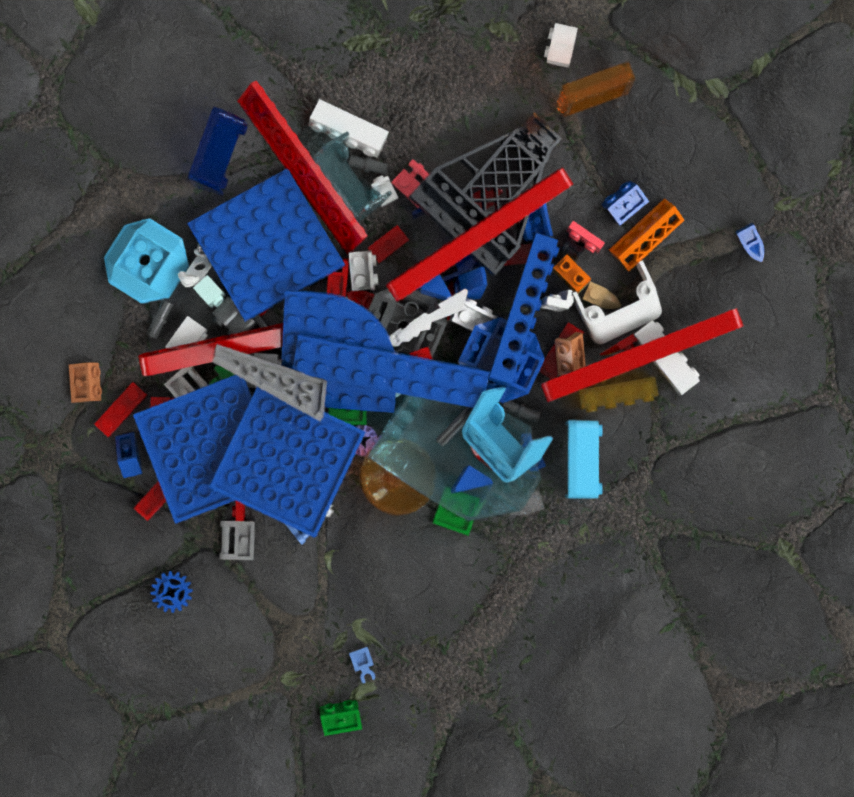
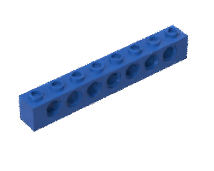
[488,233,560,387]

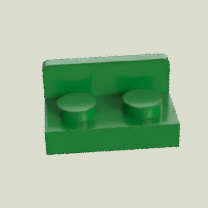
[320,700,362,736]

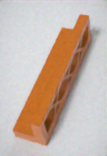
[609,198,684,271]

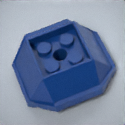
[458,317,545,404]

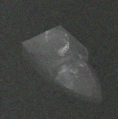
[505,491,545,516]

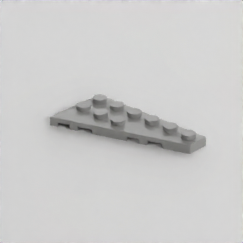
[212,344,327,422]

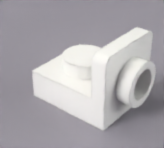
[371,175,399,207]

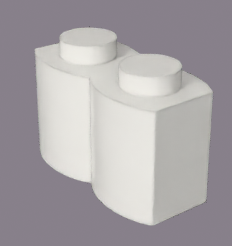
[544,23,578,68]

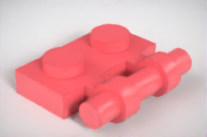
[391,159,429,209]

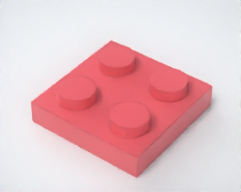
[567,221,605,253]

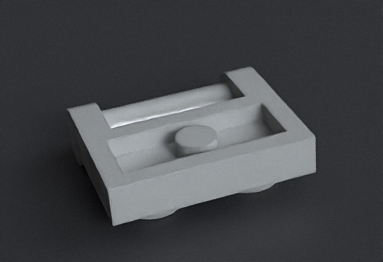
[219,521,255,560]

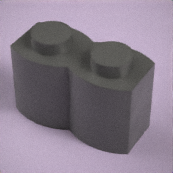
[212,297,257,335]

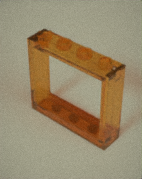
[556,61,635,117]

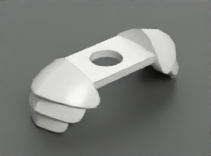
[178,243,212,287]

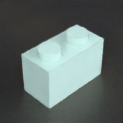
[193,275,226,308]

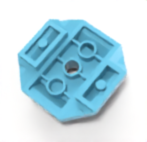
[104,218,189,304]

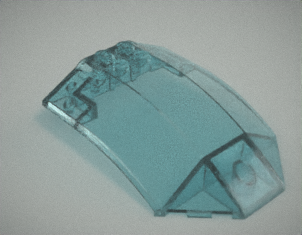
[368,395,541,521]

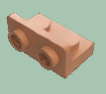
[555,332,586,375]
[69,363,102,403]

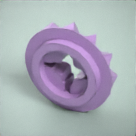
[355,425,378,456]

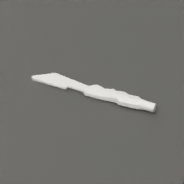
[390,289,468,347]

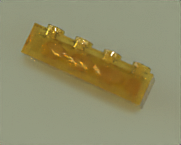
[578,377,659,413]

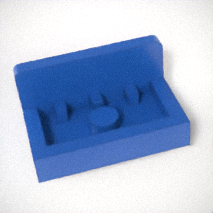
[520,203,553,242]

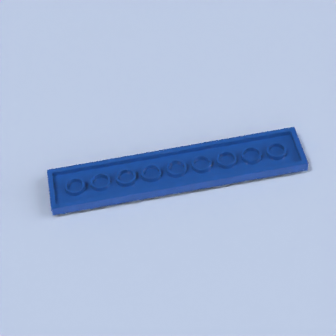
[292,334,490,408]

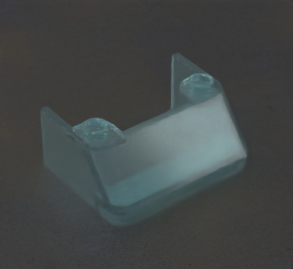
[313,131,392,222]

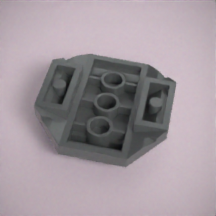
[369,289,447,358]

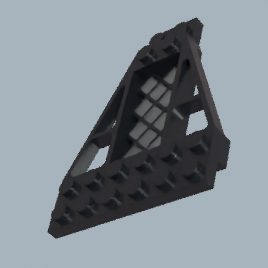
[408,112,562,276]

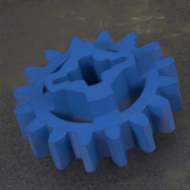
[151,571,193,613]

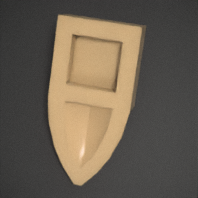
[582,282,621,309]

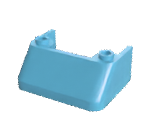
[462,386,553,482]
[565,420,602,499]

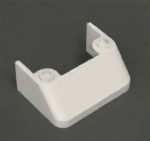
[572,260,662,344]

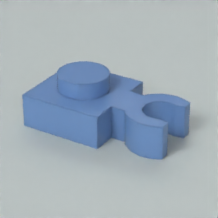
[349,646,375,683]

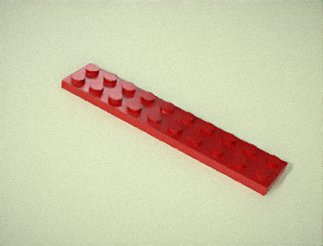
[238,81,368,255]

